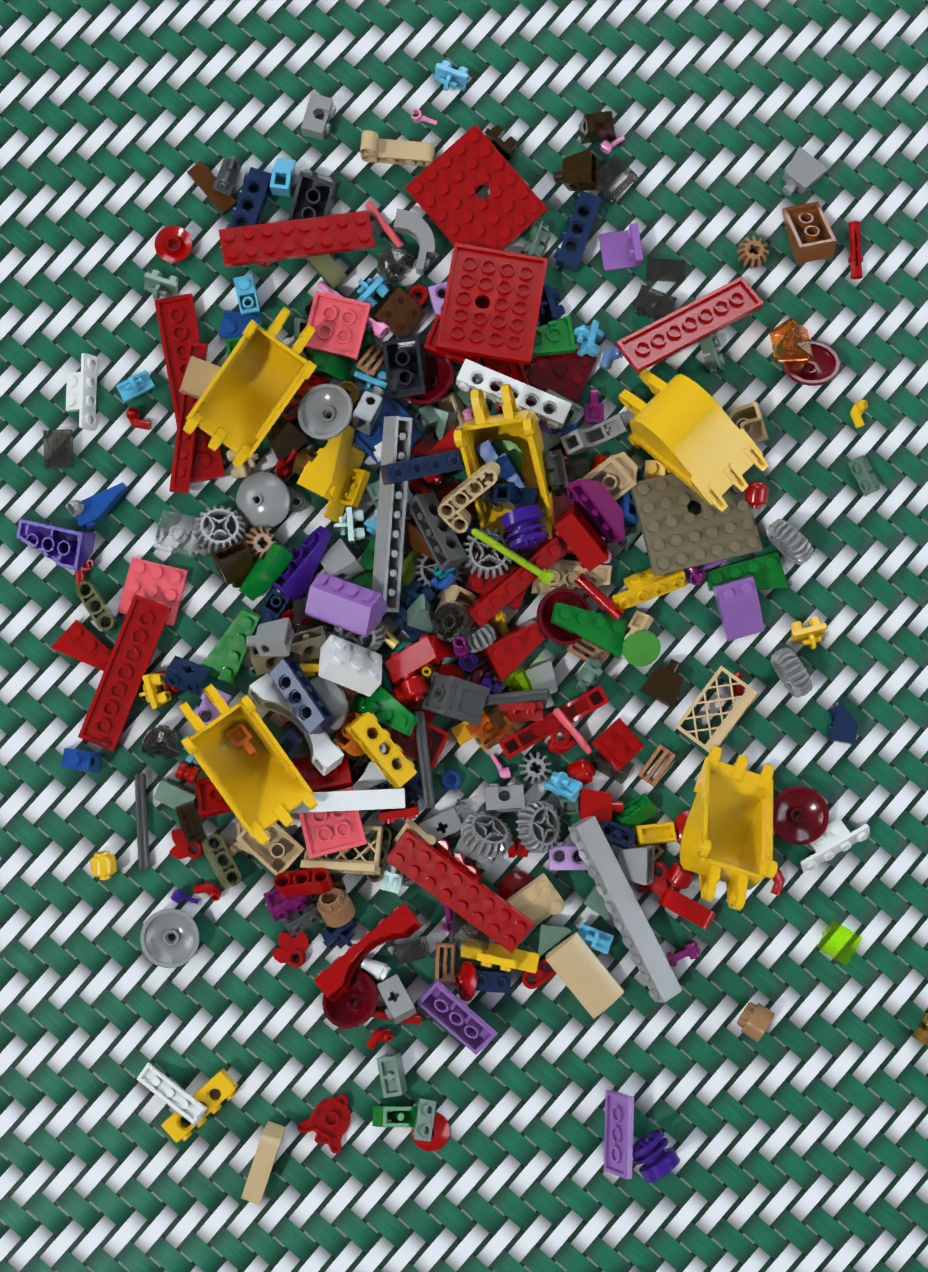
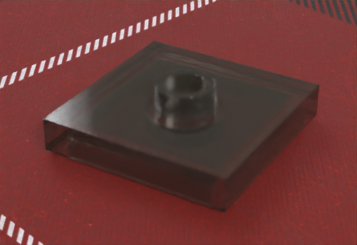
[449,911,490,951]

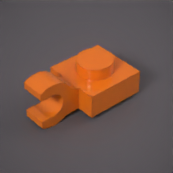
[226,722,257,758]

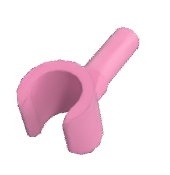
[411,108,437,125]
[600,136,625,154]
[491,754,511,779]

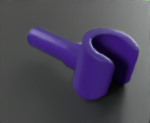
[171,890,199,904]

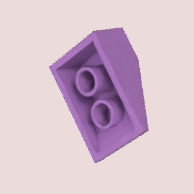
[712,576,764,641]

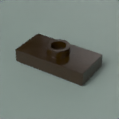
[175,801,206,844]

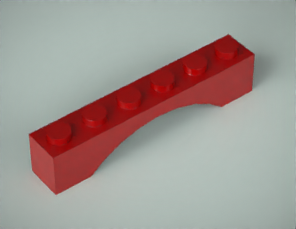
[463,536,567,627]
[498,685,609,760]
[314,903,423,1002]

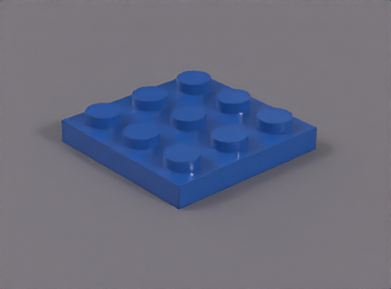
[351,392,426,466]

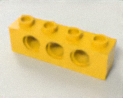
[346,712,417,789]
[161,1068,239,1143]

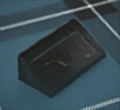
[646,258,686,282]
[591,750,634,784]

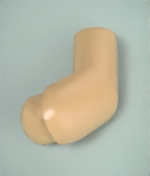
[227,840,252,856]

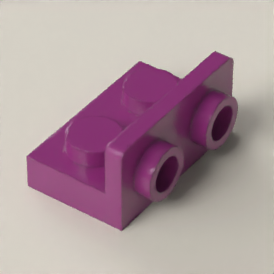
[263,888,311,921]

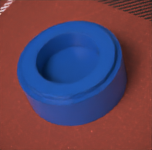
[441,770,461,789]

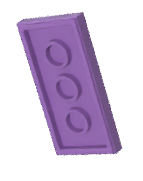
[604,1090,634,1179]

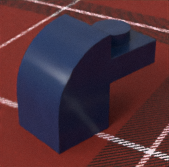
[492,483,540,510]

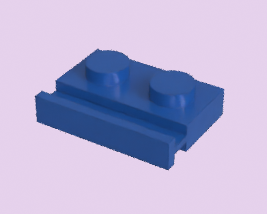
[219,310,262,339]

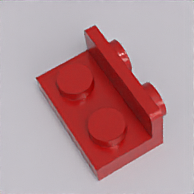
[499,701,544,721]

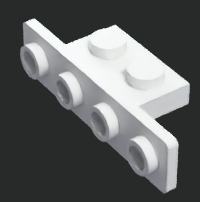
[66,353,98,431]
[800,818,870,872]

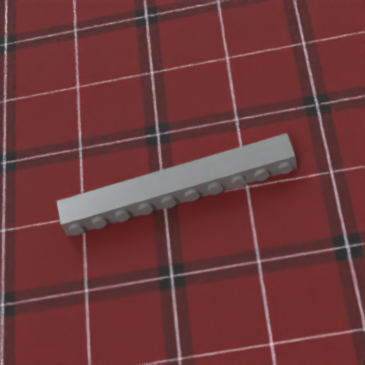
[372,416,413,612]
[568,816,682,1003]

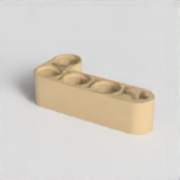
[360,130,435,167]
[438,461,501,533]
[241,1121,286,1205]

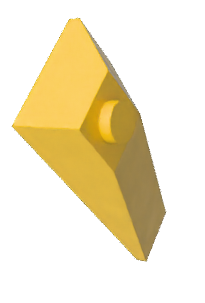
[297,425,355,503]

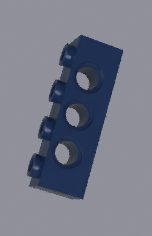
[226,167,272,229]
[554,190,602,273]
[380,449,464,485]
[269,659,336,734]

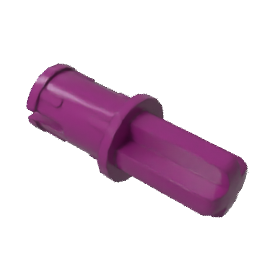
[453,636,469,660]

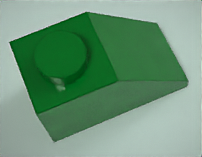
[310,350,351,381]
[372,1106,418,1127]

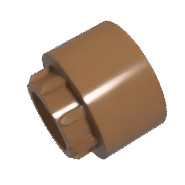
[317,888,355,928]
[737,1002,775,1042]

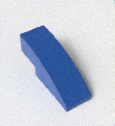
[476,438,528,488]

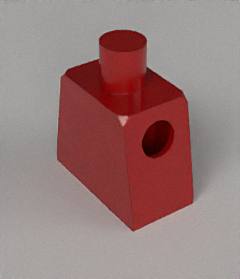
[579,788,623,823]

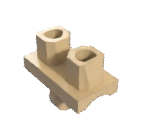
[226,449,259,479]

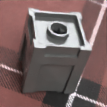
[421,671,490,726]

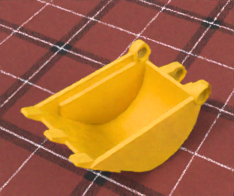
[183,306,317,468]
[618,369,769,512]
[454,384,554,539]
[179,684,318,846]
[680,745,778,911]

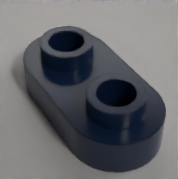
[600,821,636,849]

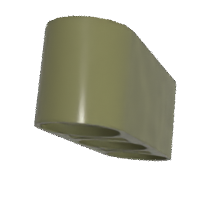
[304,254,347,289]
[76,581,117,632]
[366,826,392,883]
[201,834,241,888]

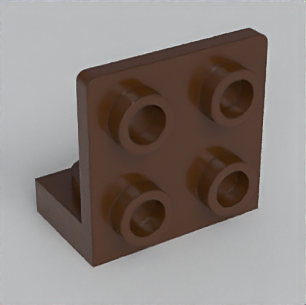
[371,287,426,339]

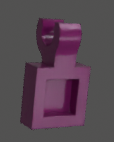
[584,390,604,424]

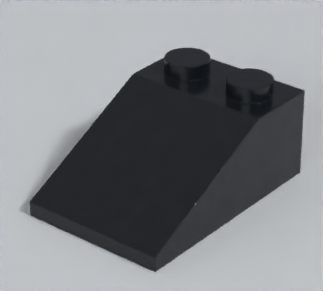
[288,169,341,221]
[382,336,427,399]

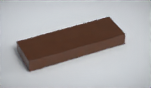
[187,160,238,216]

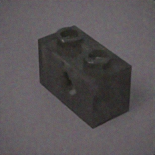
[632,285,677,322]

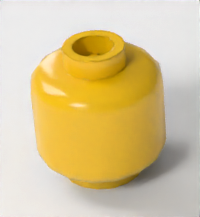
[90,851,117,880]

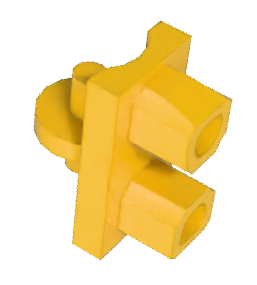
[791,616,827,649]
[139,672,172,709]

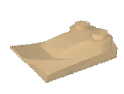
[576,452,638,501]
[236,822,305,876]
[506,873,566,929]

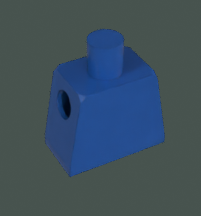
[61,748,103,773]

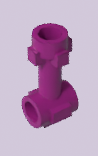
[687,567,706,585]
[440,901,458,934]
[665,940,701,967]

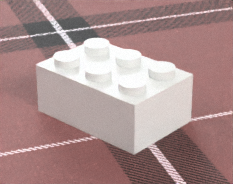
[318,634,382,697]

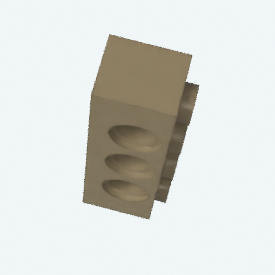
[249,625,328,676]

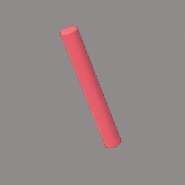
[365,201,404,250]
[552,708,593,754]

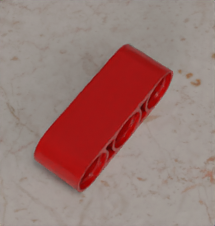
[274,868,334,898]
[658,886,716,930]

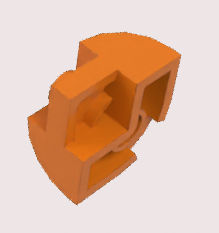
[333,709,374,756]

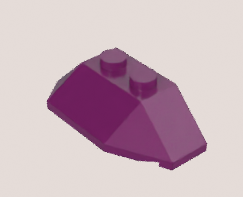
[566,479,625,543]

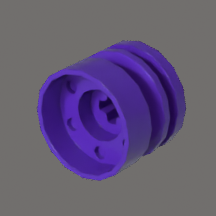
[501,505,549,550]
[633,1129,681,1183]

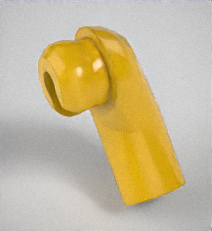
[850,400,868,429]
[491,611,509,635]
[422,665,439,679]

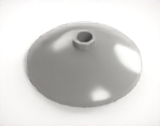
[298,384,353,440]
[236,472,291,529]
[310,677,348,734]
[140,908,200,968]

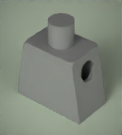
[782,147,828,196]
[352,386,384,435]
[316,538,364,581]
[246,617,294,656]
[516,661,558,709]
[615,845,655,885]

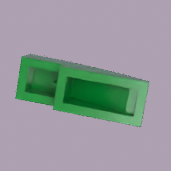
[239,544,294,601]

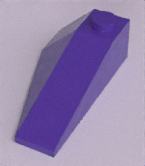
[16,518,96,571]
[272,525,332,603]

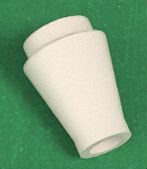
[361,957,391,981]

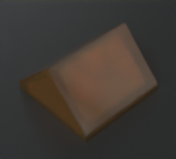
[770,317,813,362]
[465,705,517,752]

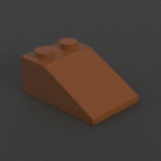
[782,202,837,264]

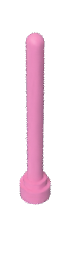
[317,281,390,339]

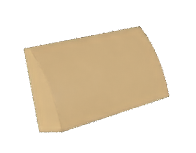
[179,356,221,399]
[546,932,624,1019]

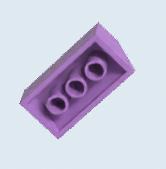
[305,572,388,637]
[417,980,498,1055]

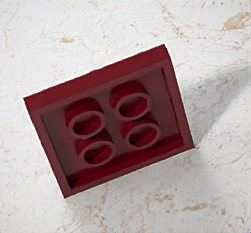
[527,348,597,404]

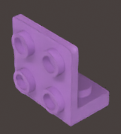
[599,223,643,271]

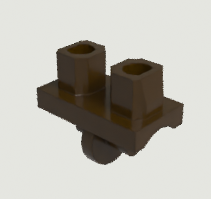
[484,125,517,160]

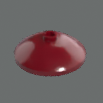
[782,341,840,386]
[406,353,455,406]
[537,588,591,646]
[773,786,829,845]
[322,970,378,1029]

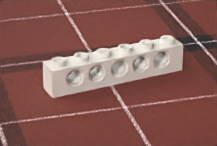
[456,359,572,429]

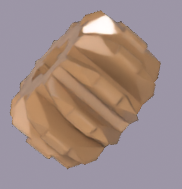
[736,235,769,269]
[244,526,276,559]

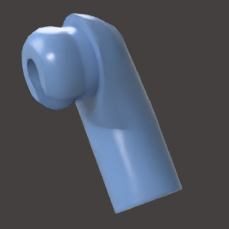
[599,347,623,370]

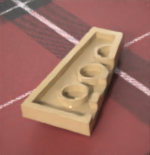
[531,559,612,594]

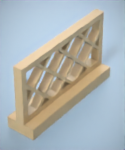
[675,666,759,752]
[300,826,384,876]

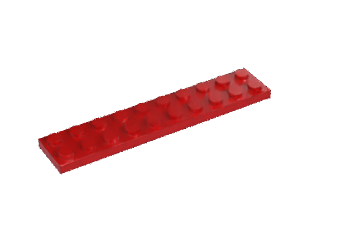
[154,293,226,484]

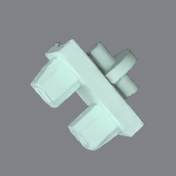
[334,507,365,544]
[380,862,404,894]

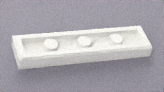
[137,1063,208,1125]

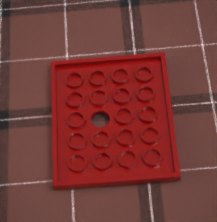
[405,124,548,251]
[436,243,548,365]

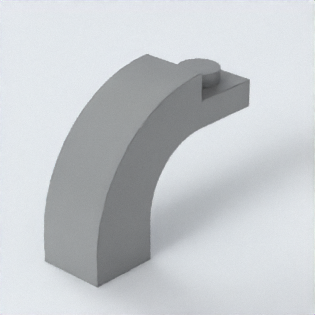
[394,208,435,275]
[560,414,628,455]

